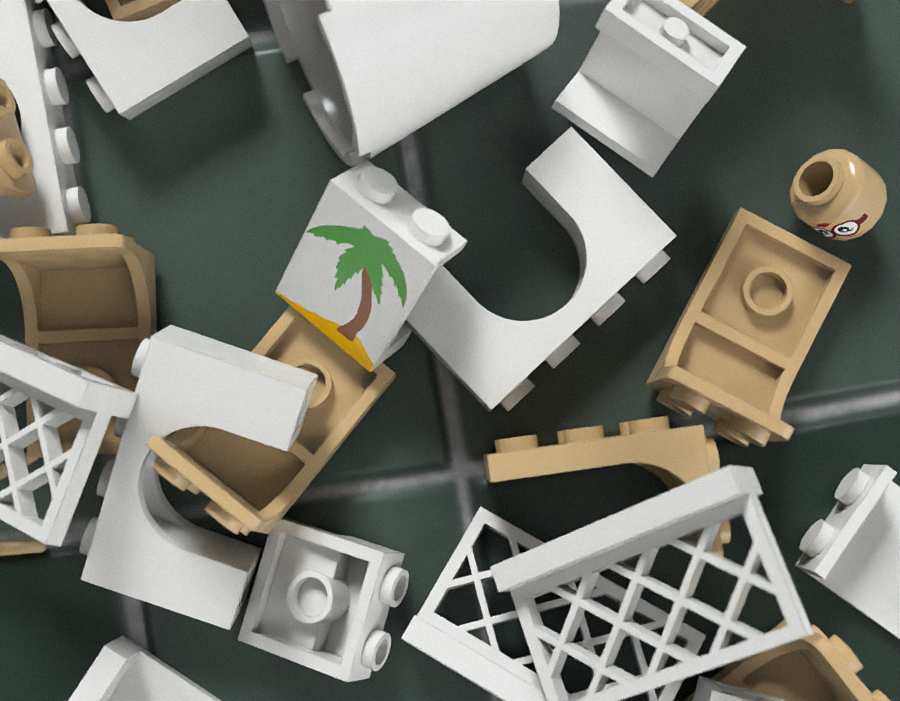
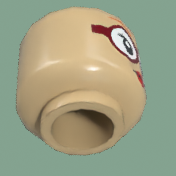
[790,149,887,241]

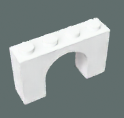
[0,0,91,239]
[35,0,253,120]
[404,126,677,412]
[80,325,318,630]

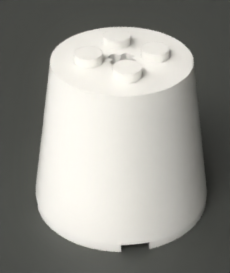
[263,0,560,167]

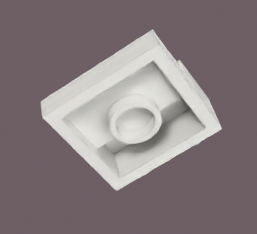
[238,517,409,682]

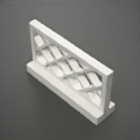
[0,333,138,546]
[490,465,814,701]
[401,506,706,701]

